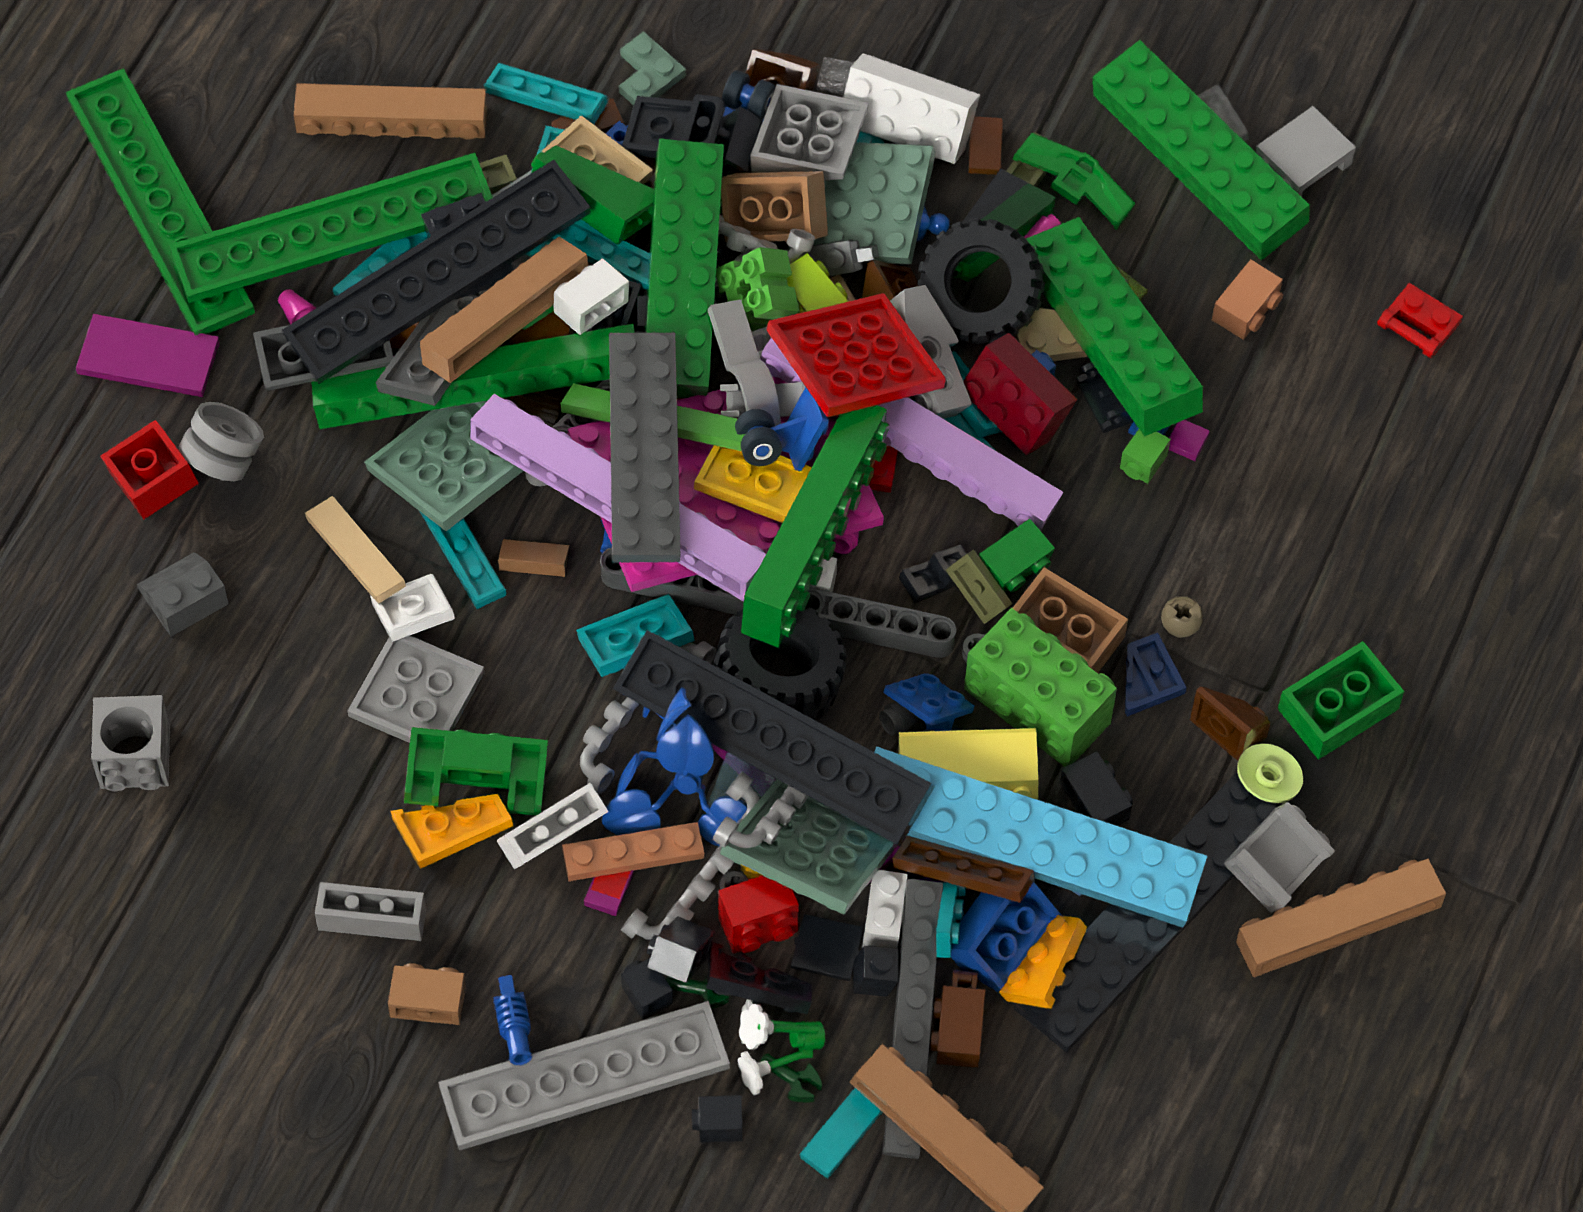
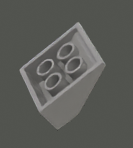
[751,84,869,181]

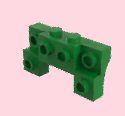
[404,727,548,816]

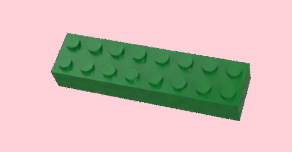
[1092,40,1310,261]
[645,139,724,399]
[1026,217,1203,437]
[741,405,890,648]

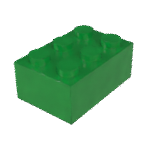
[1278,641,1404,760]

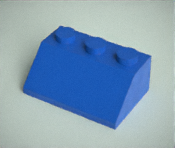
[951,882,1062,993]

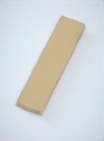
[305,496,406,604]

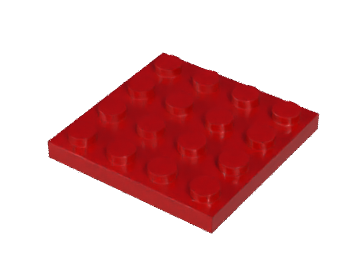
[767,293,946,417]

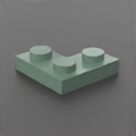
[619,31,686,106]

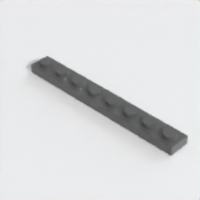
[883,879,943,1159]

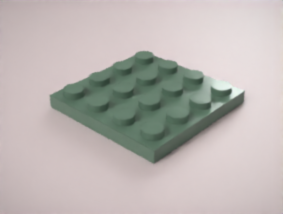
[787,142,936,264]
[364,401,523,531]
[720,779,897,914]

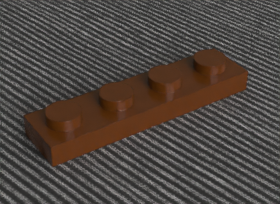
[893,836,1035,903]

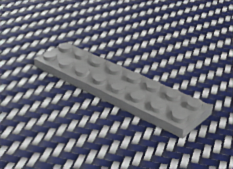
[439,1001,730,1151]

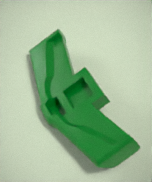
[1012,133,1136,231]

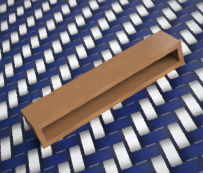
[294,84,487,140]
[420,236,588,383]
[1236,859,1446,978]
[850,1044,1044,1212]

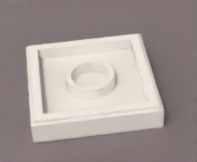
[370,574,455,642]

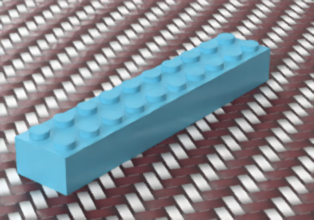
[875,747,1207,927]

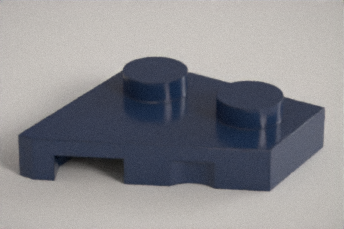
[1125,633,1187,716]

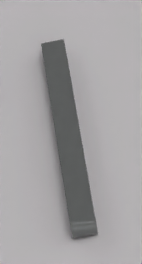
[600,547,956,658]

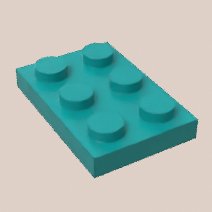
[576,594,695,677]

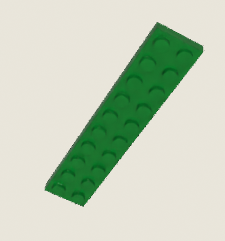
[66,68,255,336]
[169,153,493,303]

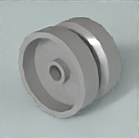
[179,402,264,482]

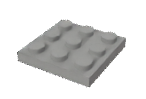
[347,635,485,743]

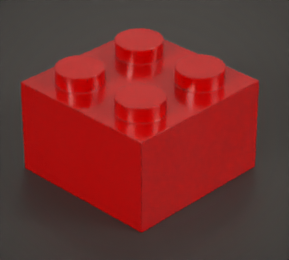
[100,420,199,520]
[718,875,799,954]

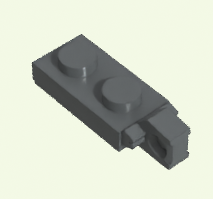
[801,239,879,276]

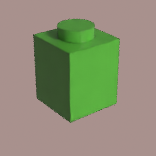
[1120,429,1171,484]

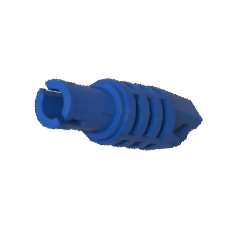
[493,975,532,1065]

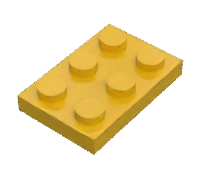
[694,445,812,523]

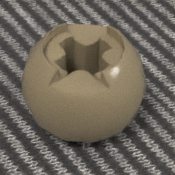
[1161,596,1203,638]

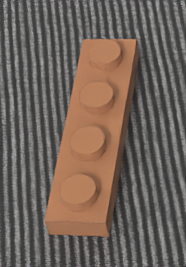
[562,822,704,881]

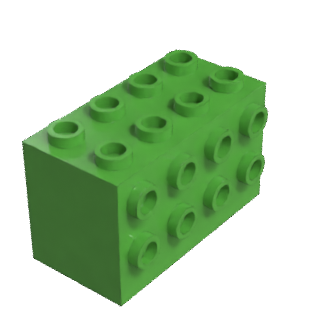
[964,607,1117,767]

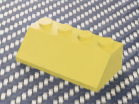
[899,728,1039,800]

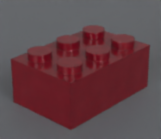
[963,333,1078,456]

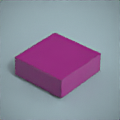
[1169,420,1210,461]

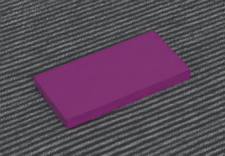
[76,314,220,397]

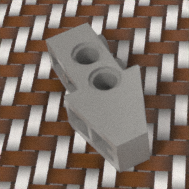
[890,285,972,419]

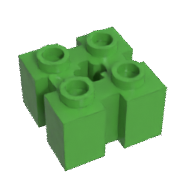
[716,247,800,332]

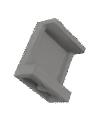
[1256,106,1356,197]
[1223,802,1335,913]

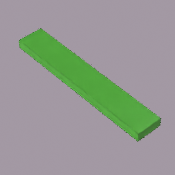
[561,383,745,451]

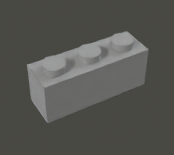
[315,882,426,941]

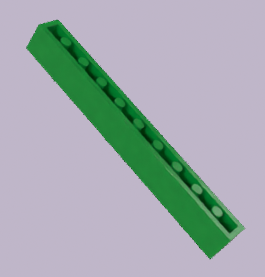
[312,324,635,429]

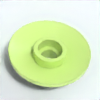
[1237,744,1303,803]

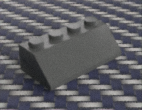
[253,325,394,391]

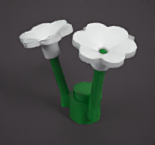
[738,999,825,1095]

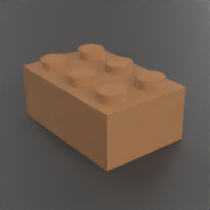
[721,171,828,242]
[1013,567,1128,673]

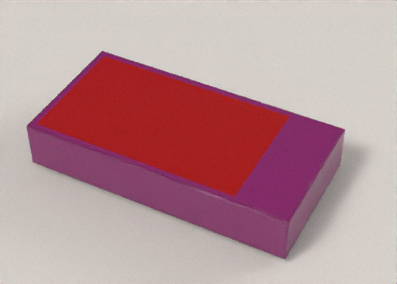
[584,870,635,916]

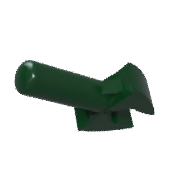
[665,976,729,1009]
[760,1054,822,1103]

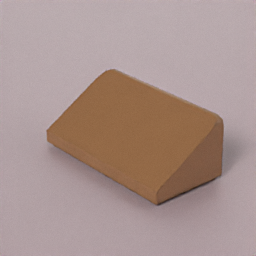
[498,539,569,577]

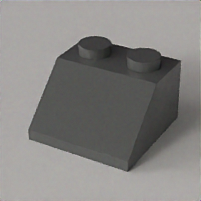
[137,552,228,637]

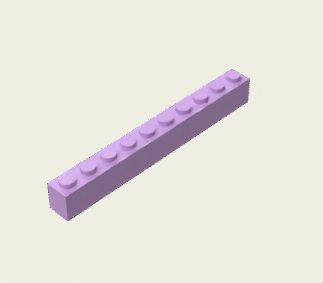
[760,337,1063,531]
[470,394,766,602]

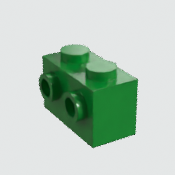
[978,519,1055,593]

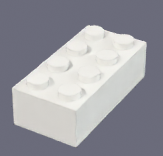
[843,53,980,164]

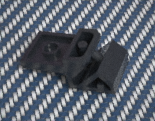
[622,94,763,177]

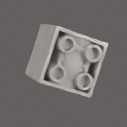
[91,695,170,791]

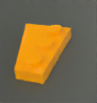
[391,794,513,869]
[999,915,1087,1009]

